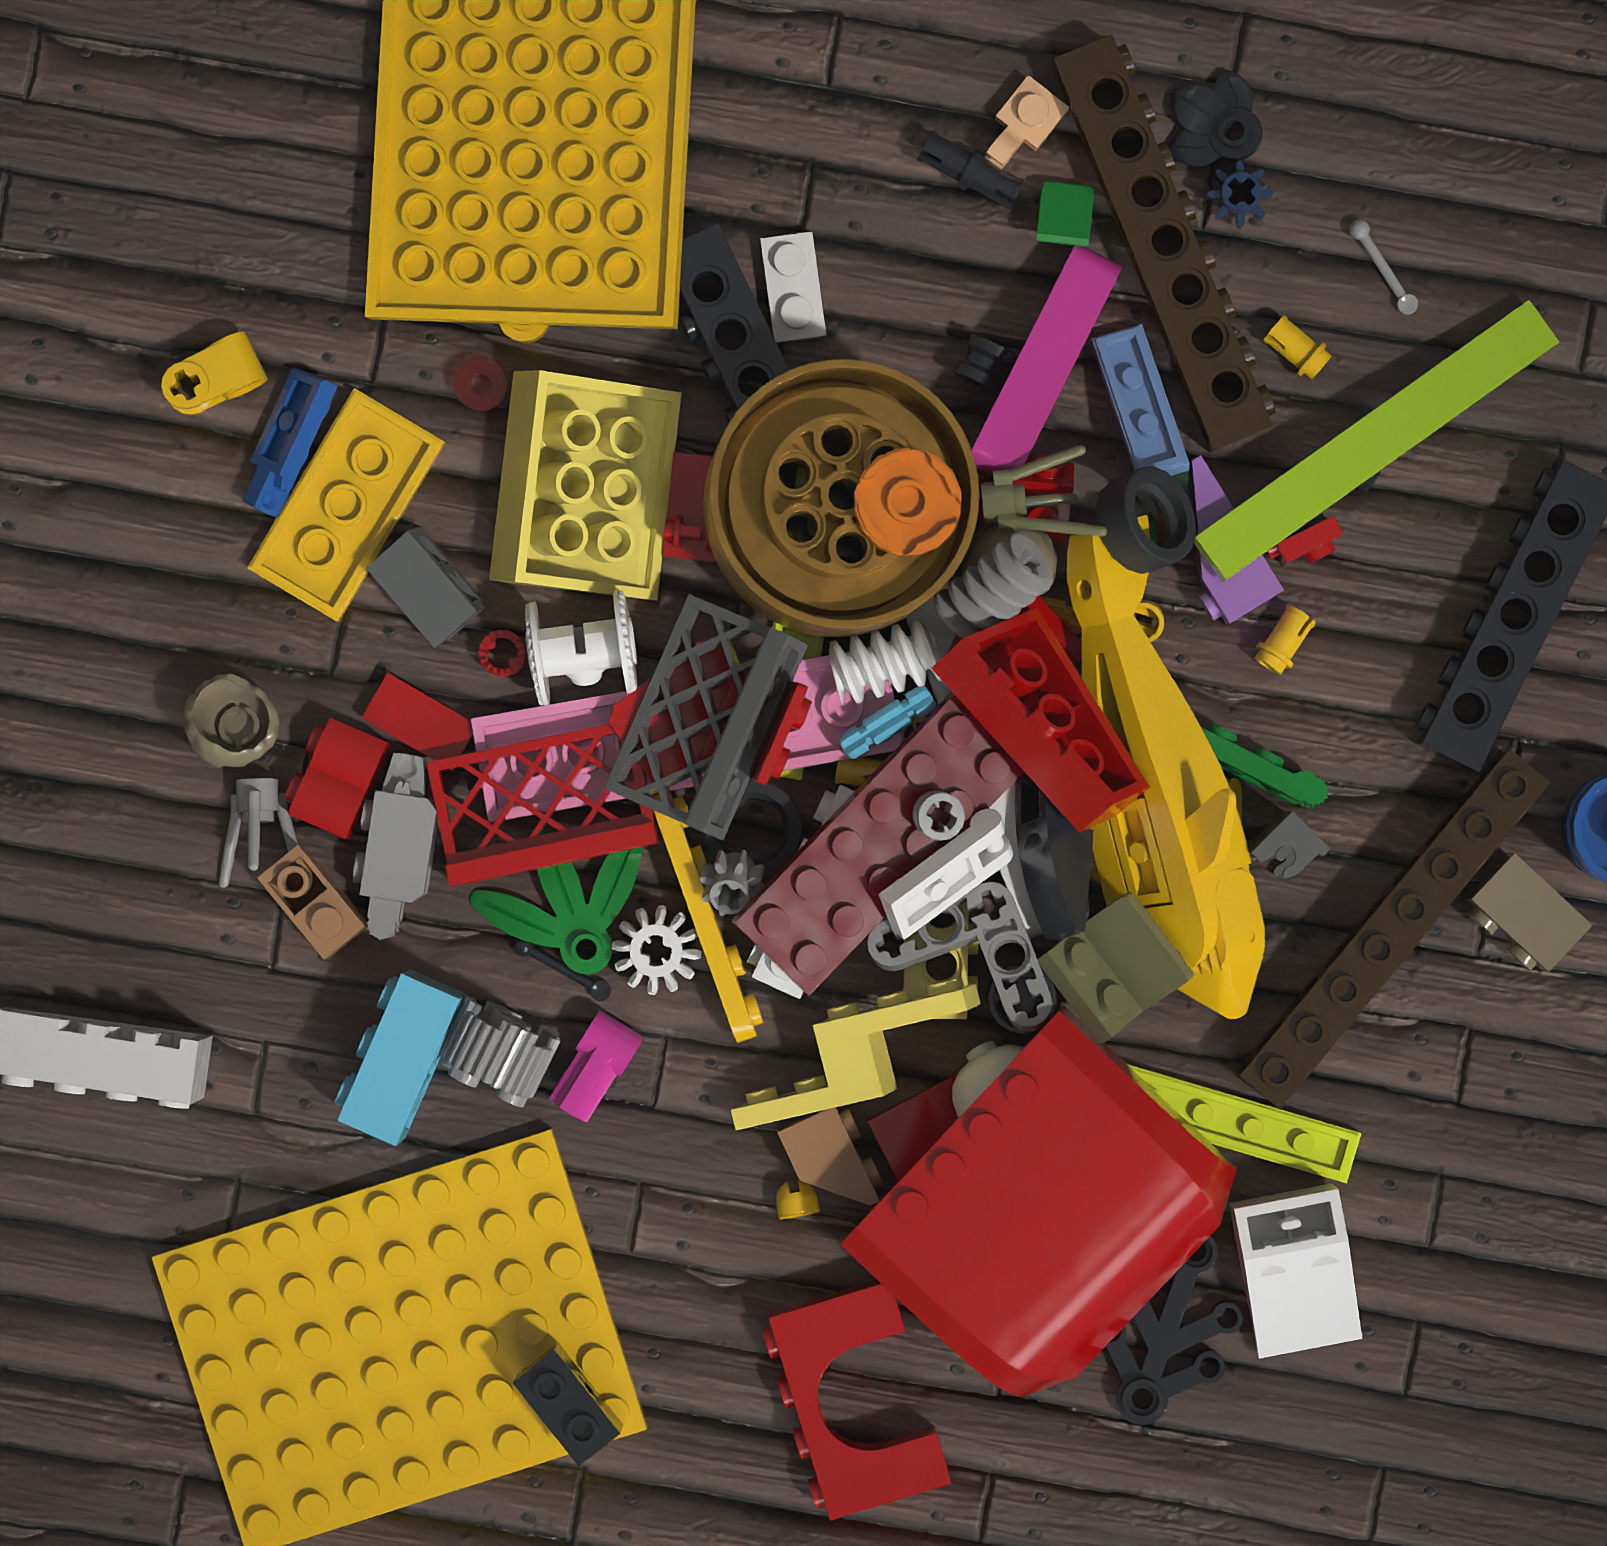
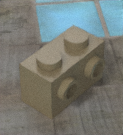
[1465,852,1593,972]

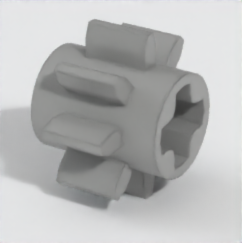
[700,850,765,916]

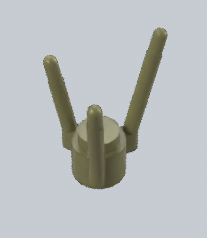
[981,445,1107,537]

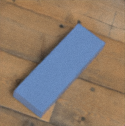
[1092,324,1190,476]

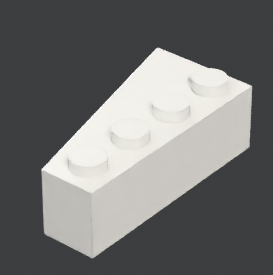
[0,1007,213,1109]

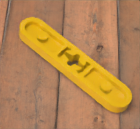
[650,791,764,1043]

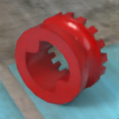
[478,630,527,677]

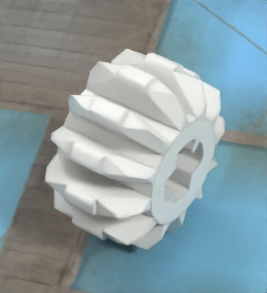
[612,905,702,995]

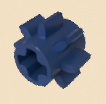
[1206,161,1273,229]

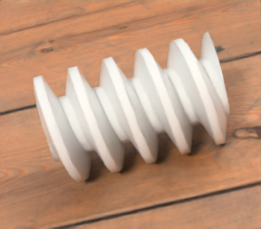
[829,619,942,706]

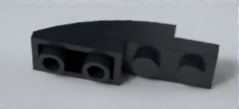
[1015,772,1094,941]

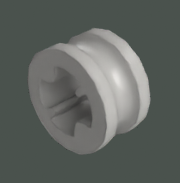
[912,790,965,841]

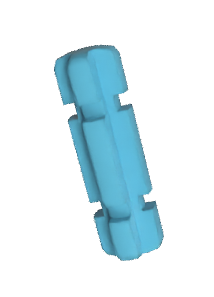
[838,686,937,759]

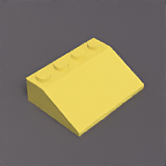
[489,370,682,601]

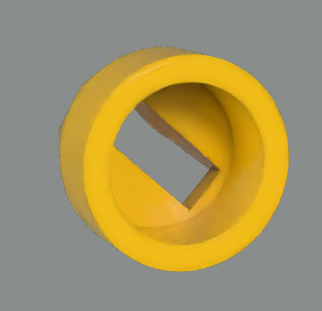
[1135,600,1164,642]
[776,1179,820,1219]

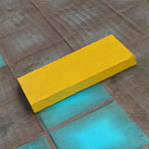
[247,388,445,622]

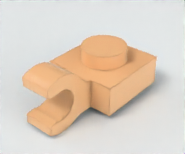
[985,75,1069,169]

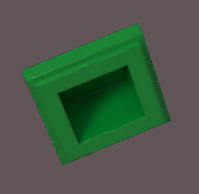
[1036,181,1094,247]

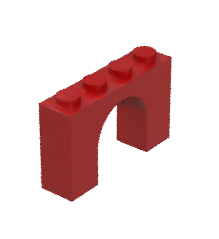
[762,1280,952,1520]

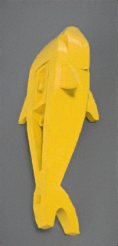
[1067,515,1265,1019]

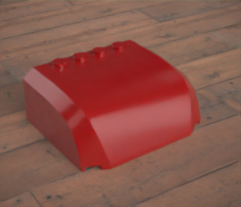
[840,1005,1237,1397]

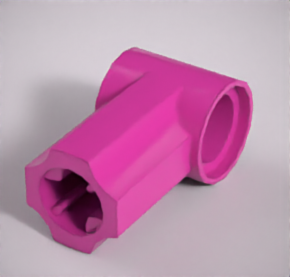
[549,1010,645,1123]

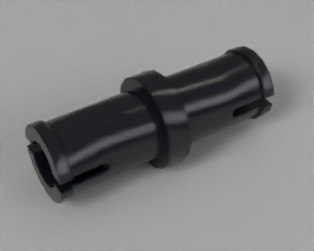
[916,130,1025,210]

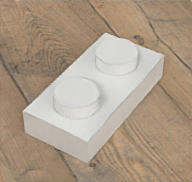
[760,232,826,344]

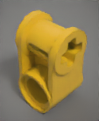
[161,331,268,415]

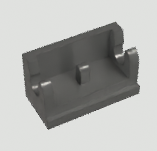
[366,526,488,648]
[1247,810,1330,878]

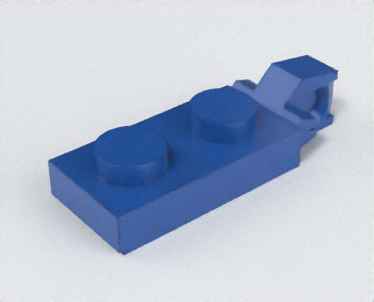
[242,367,338,517]

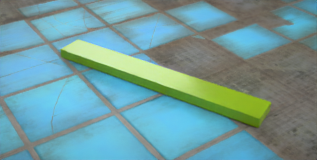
[1194,300,1560,582]

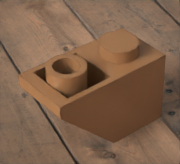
[257,844,368,960]
[777,1107,884,1206]

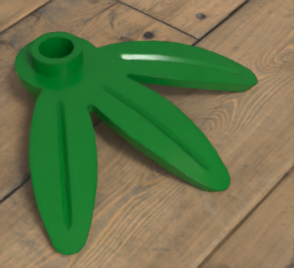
[470,827,642,974]

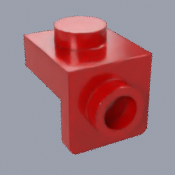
[1265,516,1343,566]

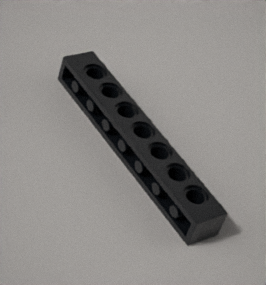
[678,223,864,563]

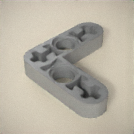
[867,882,1053,1032]

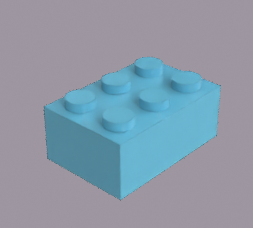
[334,969,468,1146]

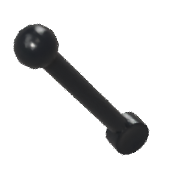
[513,938,611,1001]

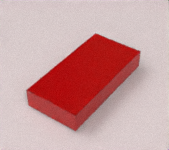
[361,673,474,771]

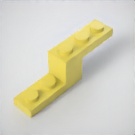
[731,978,981,1130]

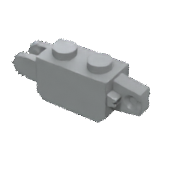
[353,753,439,941]

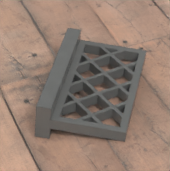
[604,594,808,840]

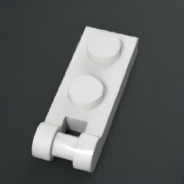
[879,809,1013,940]

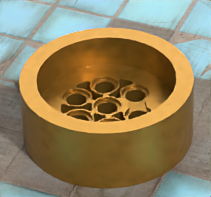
[703,359,979,638]

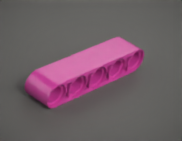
[971,246,1123,484]

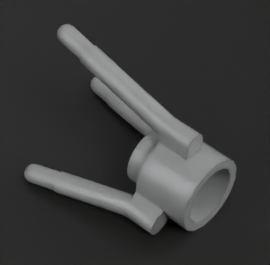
[219,778,298,888]

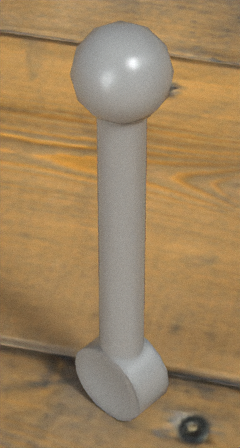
[1349,219,1418,315]

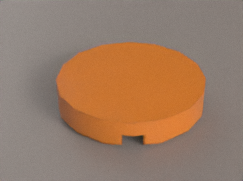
[854,449,961,556]

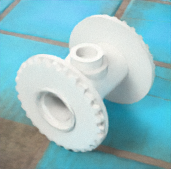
[525,590,638,706]

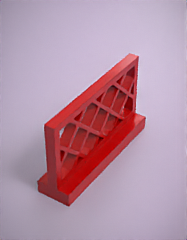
[426,724,660,886]

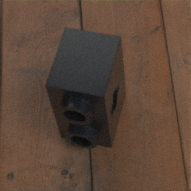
[513,1343,623,1467]

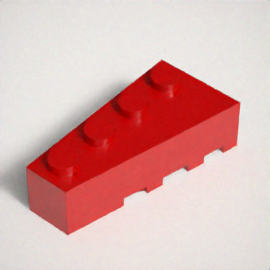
[931,608,1150,832]

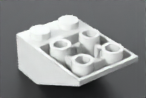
[1229,1183,1362,1358]

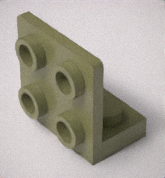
[1037,892,1194,1044]

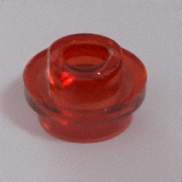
[454,358,507,411]

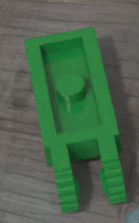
[1200,724,1329,810]

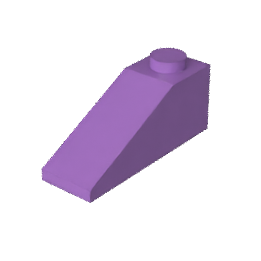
[1189,455,1284,625]

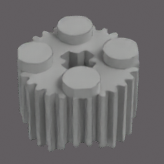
[439,995,561,1107]

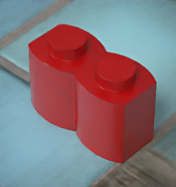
[284,718,392,840]

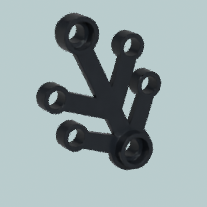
[1106,1236,1243,1425]

